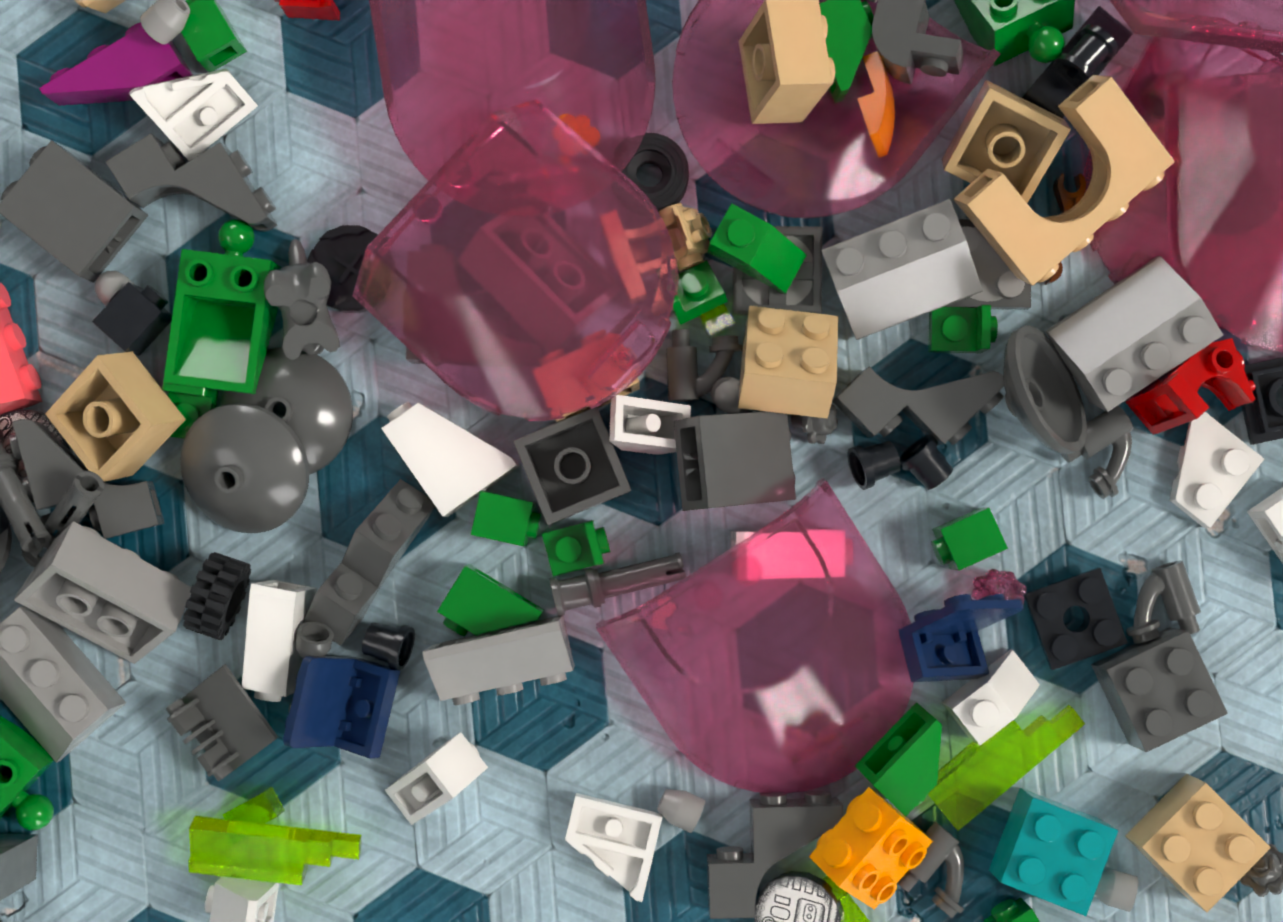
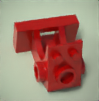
[1125,338,1256,435]

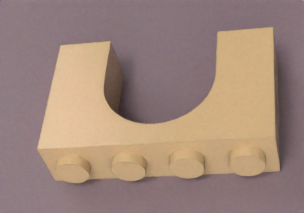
[953,75,1175,286]

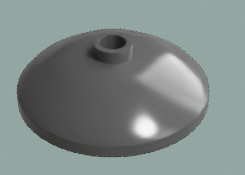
[1003,325,1087,454]
[220,347,353,475]
[180,403,309,533]

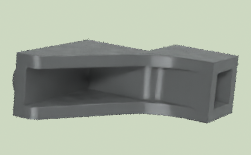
[105,133,278,232]
[832,366,1004,446]
[9,419,165,539]
[304,479,436,646]
[707,791,844,919]

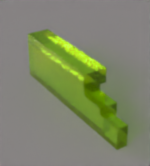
[927,705,1085,831]
[188,816,362,885]

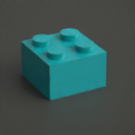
[989,788,1118,916]

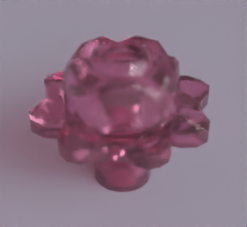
[971,569,1027,605]

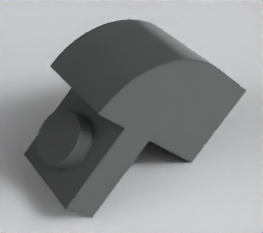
[872,0,964,85]

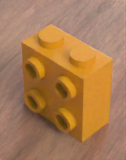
[809,787,933,910]

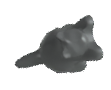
[264,239,340,360]

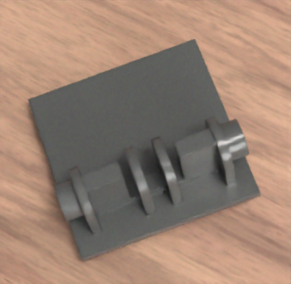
[166,664,279,782]

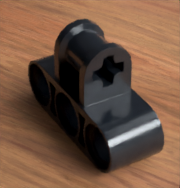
[1022,6,1133,118]

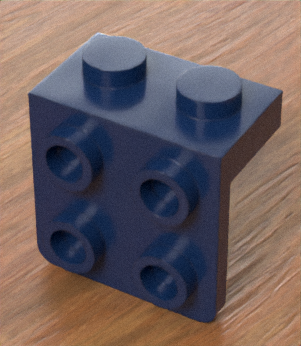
[898,594,1024,682]
[283,656,401,759]

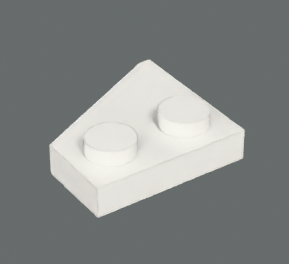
[129,69,258,161]
[1169,412,1264,528]
[565,793,662,902]

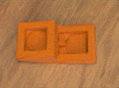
[857,51,895,158]

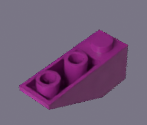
[39,22,193,106]

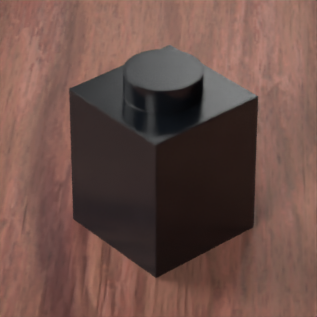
[92,282,172,356]

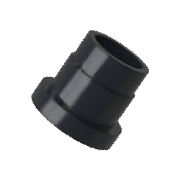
[899,435,953,490]
[847,441,901,490]
[362,622,415,671]

